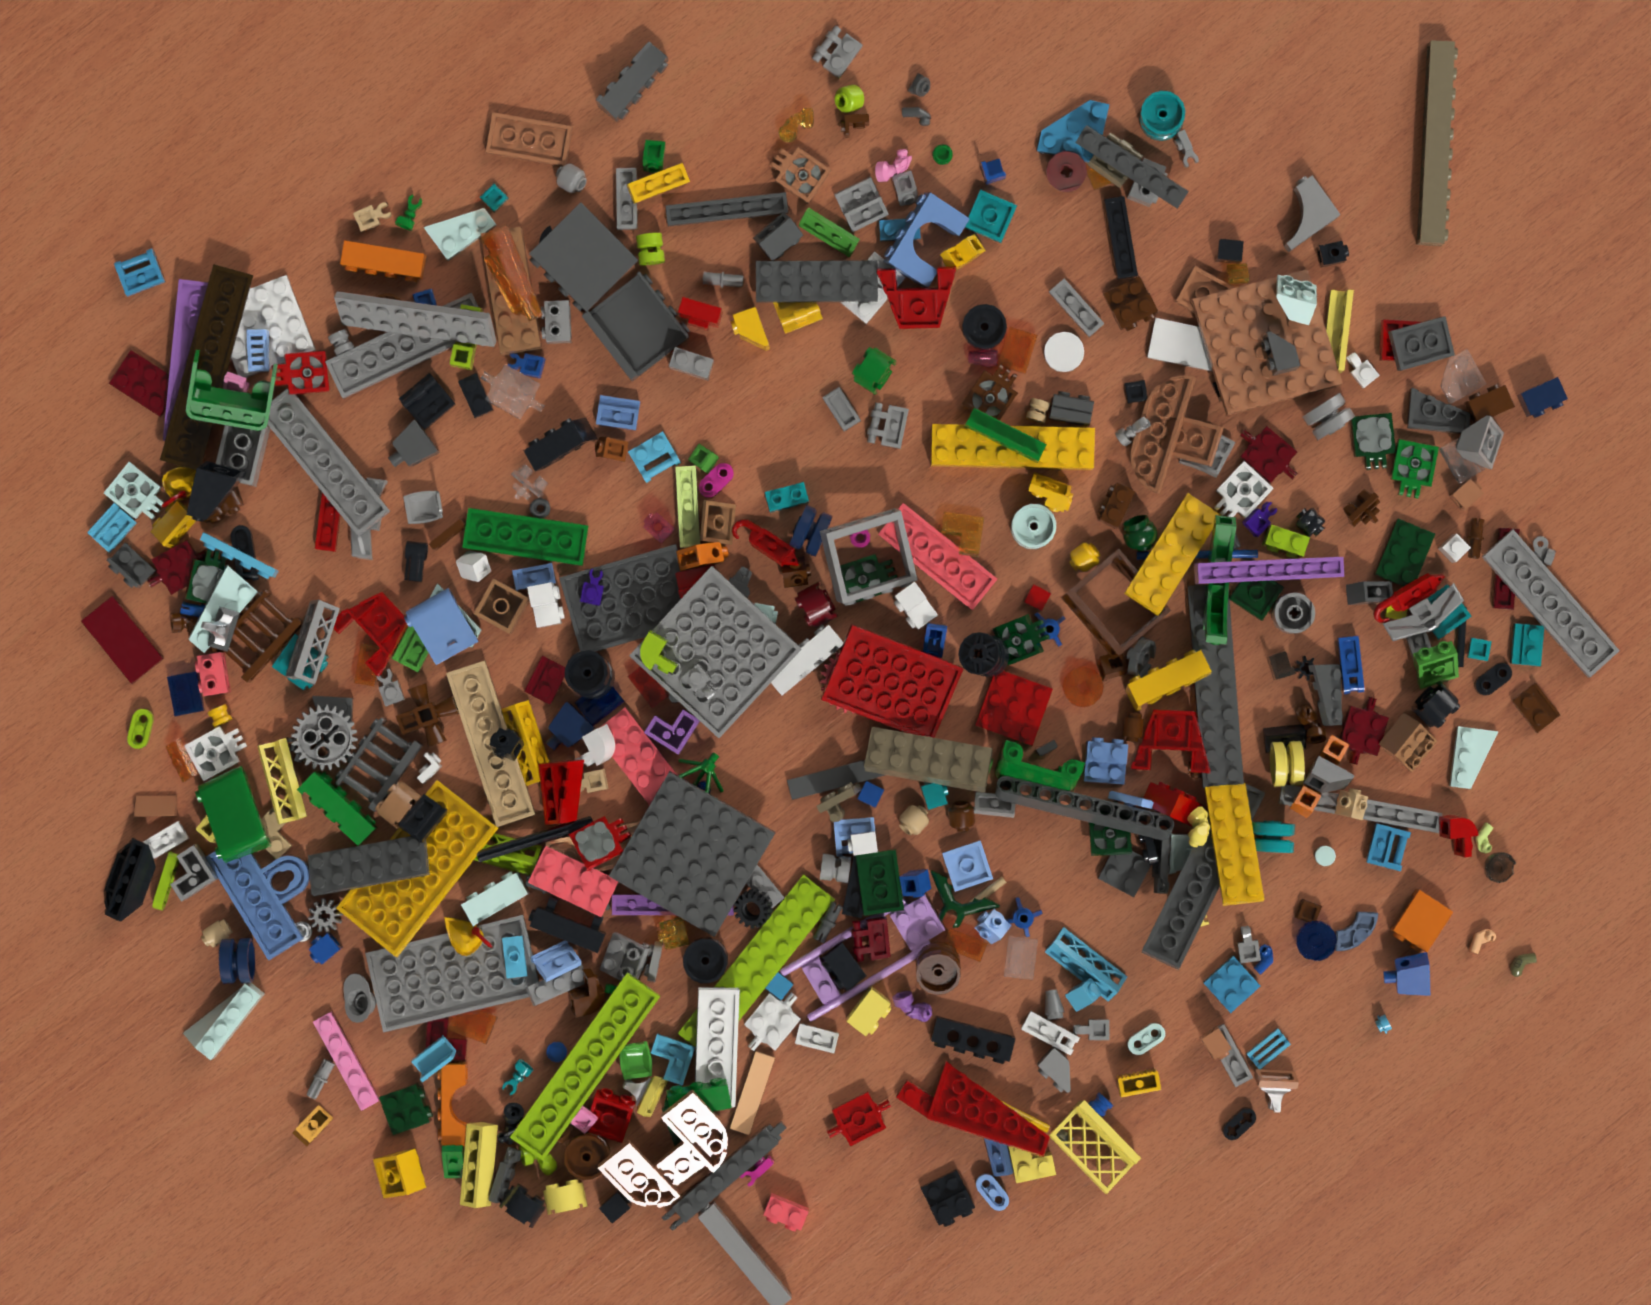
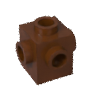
[781,556,811,588]

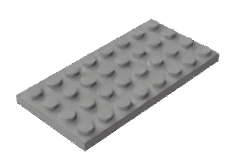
[365,915,539,1033]

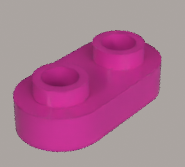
[699,463,734,498]

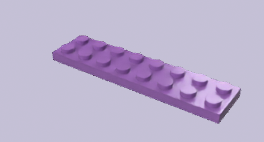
[163,279,208,441]

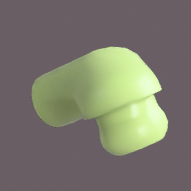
[1475,822,1493,854]

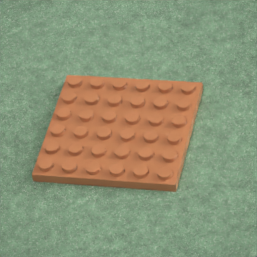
[1191,269,1343,416]

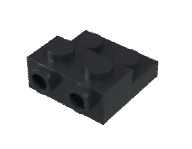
[920,1169,975,1227]

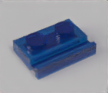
[167,671,205,717]
[575,687,624,726]

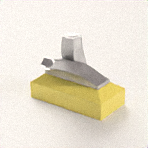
[623,1076,668,1117]

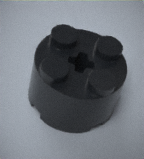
[1411,681,1460,728]
[499,1183,546,1228]

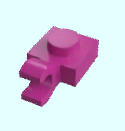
[740,1155,774,1186]

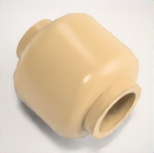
[899,805,929,835]

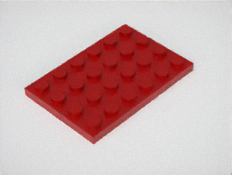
[820,624,964,738]

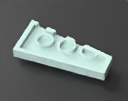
[188,565,258,653]

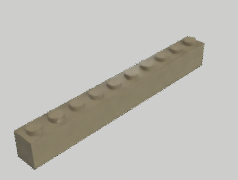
[1417,40,1458,246]

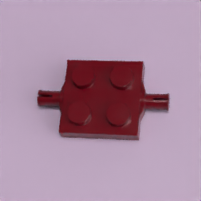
[1240,426,1298,483]
[147,540,212,595]
[1339,697,1389,765]

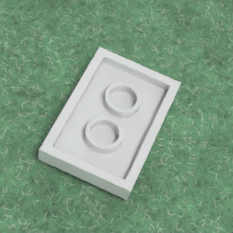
[840,252,905,324]

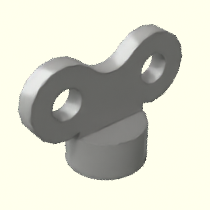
[1533,536,1556,566]

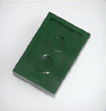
[1374,519,1435,587]
[855,849,904,916]

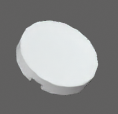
[1044,332,1084,372]

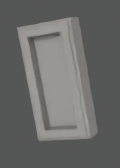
[822,387,861,432]

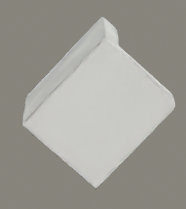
[456,550,491,582]

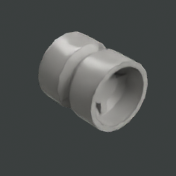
[820,854,851,883]

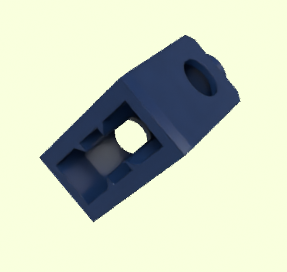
[546,701,596,751]

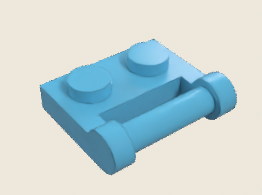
[628,431,681,483]

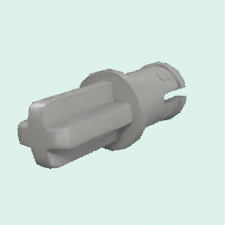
[703,271,743,288]
[307,1059,335,1099]

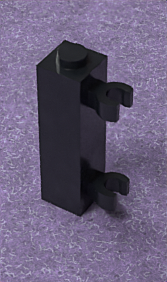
[528,896,606,953]

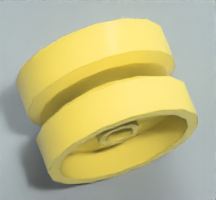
[1270,741,1305,787]

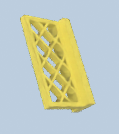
[1049,1100,1141,1194]

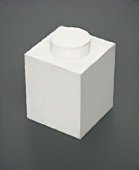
[1438,533,1471,563]
[847,831,878,855]

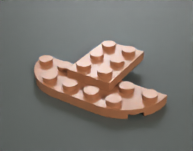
[1131,375,1224,494]

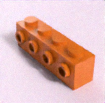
[340,240,427,282]

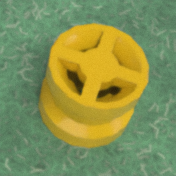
[207,704,232,727]

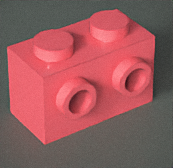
[195,652,231,696]
[763,1193,809,1232]

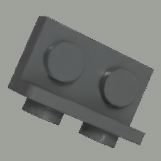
[107,543,156,588]

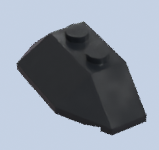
[104,838,156,922]

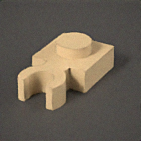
[353,202,392,233]
[580,769,609,793]

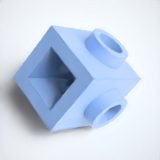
[974,909,1012,944]

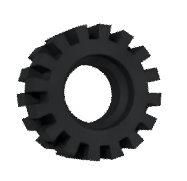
[733,889,773,929]

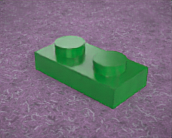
[442,1145,464,1178]

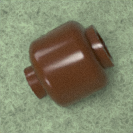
[948,801,975,832]

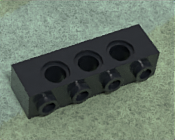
[930,1016,1016,1064]

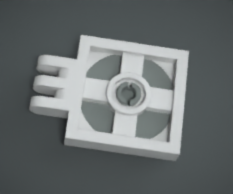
[1214,461,1274,518]
[184,726,247,781]

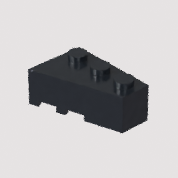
[523,418,598,472]

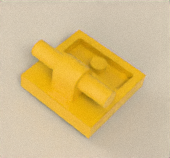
[773,302,823,334]

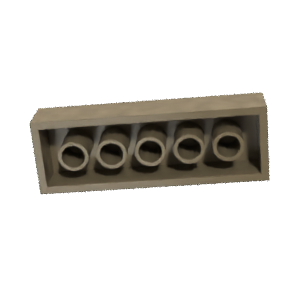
[864,727,992,793]

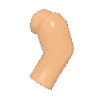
[1468,929,1496,954]

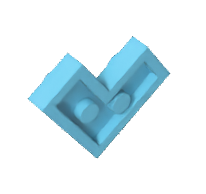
[650,1033,695,1086]

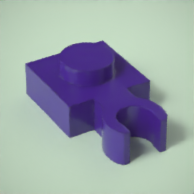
[1242,502,1277,537]
[580,569,604,606]

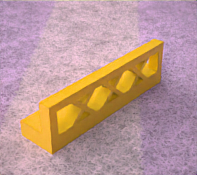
[501,700,549,786]

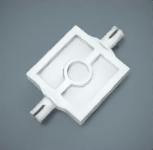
[744,992,801,1051]

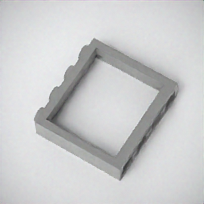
[820,508,918,605]

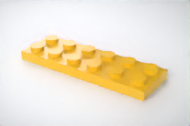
[1124,493,1221,616]
[1204,783,1264,906]

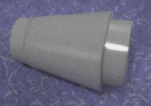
[1045,990,1065,1020]

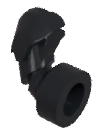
[497,1103,524,1145]

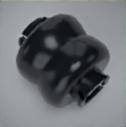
[1296,508,1325,537]

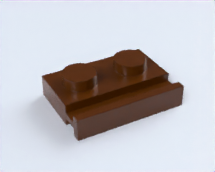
[1512,683,1561,733]

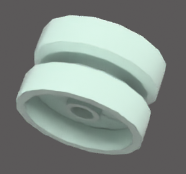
[1011,504,1056,549]

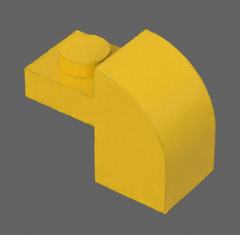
[940,234,986,271]

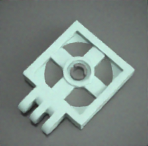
[104,462,164,520]

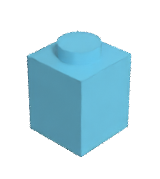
[1065,978,1102,1012]

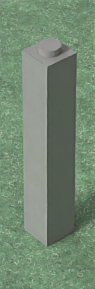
[698,1202,792,1305]

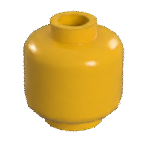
[1069,543,1100,572]

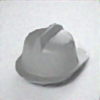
[344,973,376,1023]

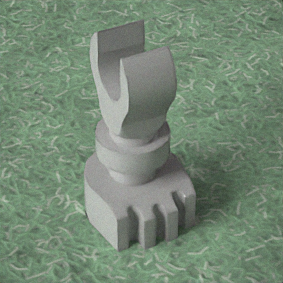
[1115,417,1151,446]

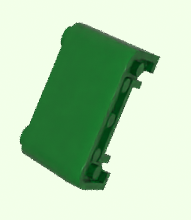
[995,740,1085,792]
[195,766,272,863]

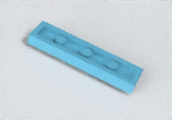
[200,532,279,579]

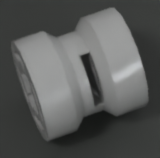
[328,329,355,356]

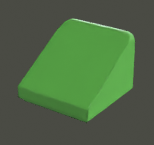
[688,444,719,474]

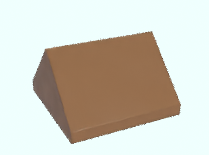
[700,500,736,545]

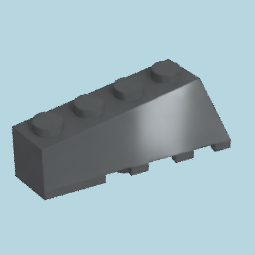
[595,42,668,122]

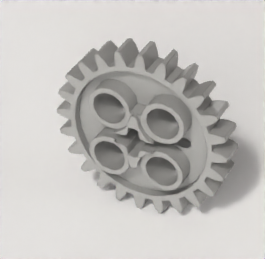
[291,704,358,770]

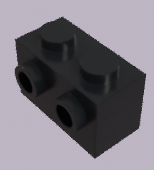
[821,943,866,991]

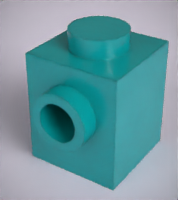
[921,782,949,810]

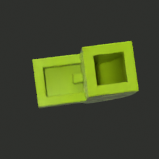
[640,630,678,674]

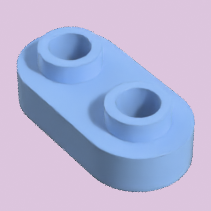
[976,1173,1009,1211]

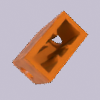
[676,542,729,571]

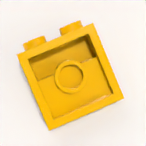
[1028,472,1073,512]

